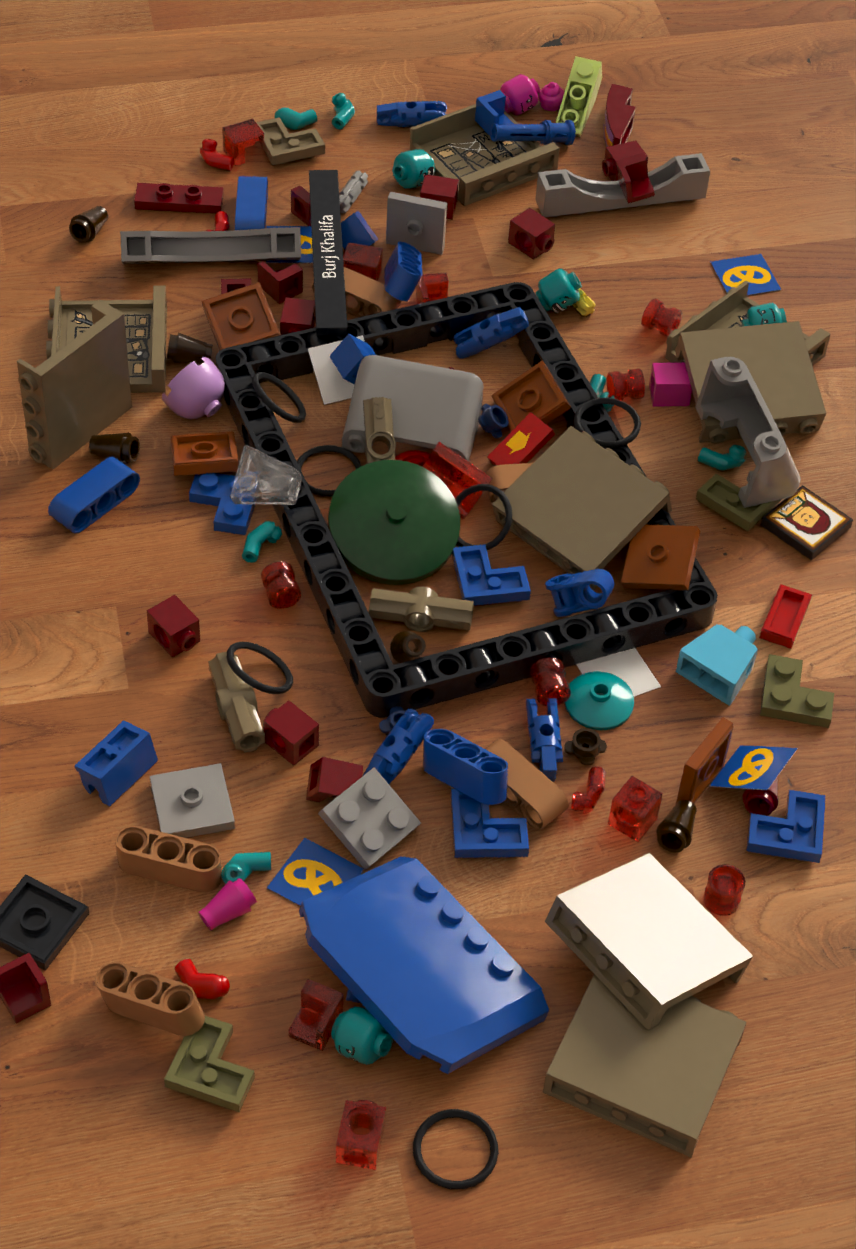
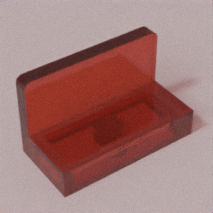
[423,442,493,519]

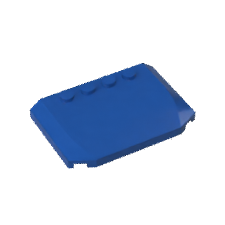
[299,856,549,1074]

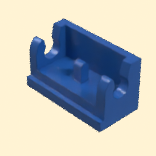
[75,720,158,807]

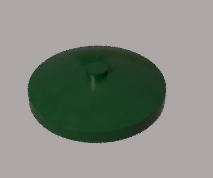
[328,460,460,585]

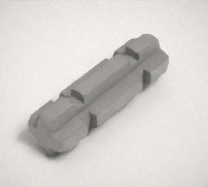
[339,170,368,214]

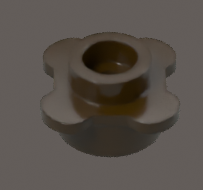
[564,728,607,765]

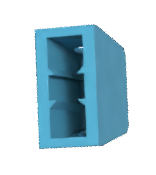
[676,624,758,706]

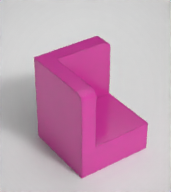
[649,362,692,407]

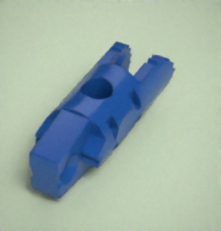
[377,101,447,127]
[454,307,529,359]
[526,698,563,782]
[363,709,434,784]

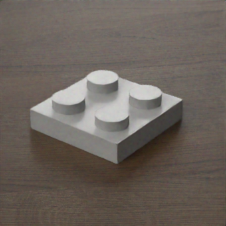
[318,767,421,870]

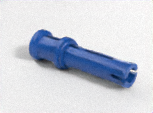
[490,120,576,145]

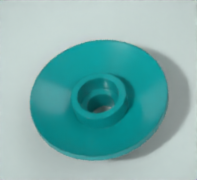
[565,671,634,730]

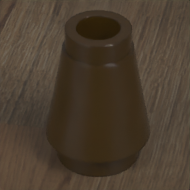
[69,206,108,242]
[167,332,213,363]
[89,432,140,464]
[390,631,426,663]
[656,800,697,853]

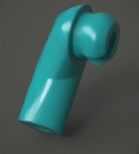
[332,93,355,130]
[274,107,317,130]
[590,374,615,412]
[698,444,746,471]
[242,521,282,563]
[221,852,271,884]

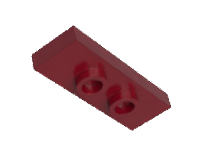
[134,183,224,214]

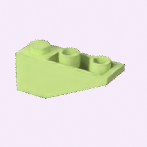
[556,56,602,137]

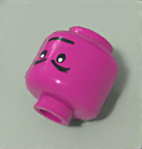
[500,74,540,116]

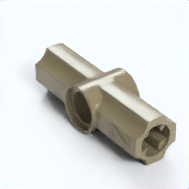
[363,397,396,464]
[369,587,474,632]
[208,652,265,753]

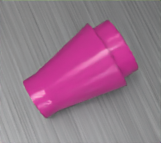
[198,878,257,931]

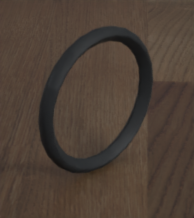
[252,372,306,423]
[574,398,641,448]
[297,445,361,497]
[455,484,513,550]
[226,641,293,694]
[413,1109,499,1190]

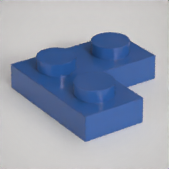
[189,473,260,535]
[452,544,531,605]
[451,789,529,858]
[746,790,826,863]

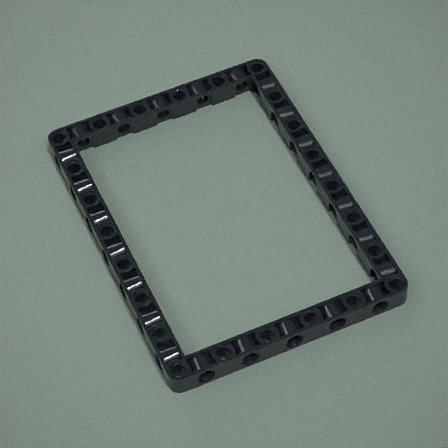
[215,282,718,718]

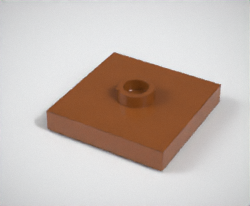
[201,282,280,351]
[491,361,571,432]
[170,431,239,476]
[621,525,700,591]
[676,717,734,804]

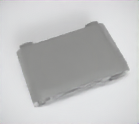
[342,355,484,473]
[695,357,801,508]

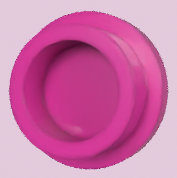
[538,82,565,111]

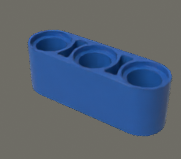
[235,176,268,230]
[384,241,423,302]
[48,457,140,533]
[423,729,508,805]

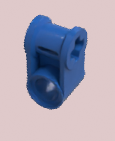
[545,569,615,617]

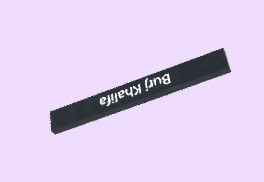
[309,170,347,336]

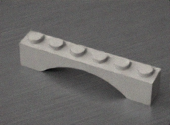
[535,153,710,217]
[120,227,301,264]

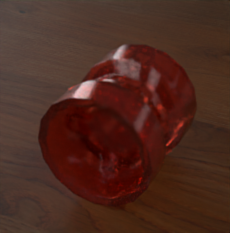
[641,298,682,338]
[606,368,645,401]
[261,561,301,609]
[530,658,571,706]
[703,864,746,916]

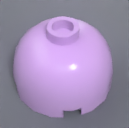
[162,357,225,419]

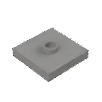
[386,192,447,255]
[150,763,235,838]

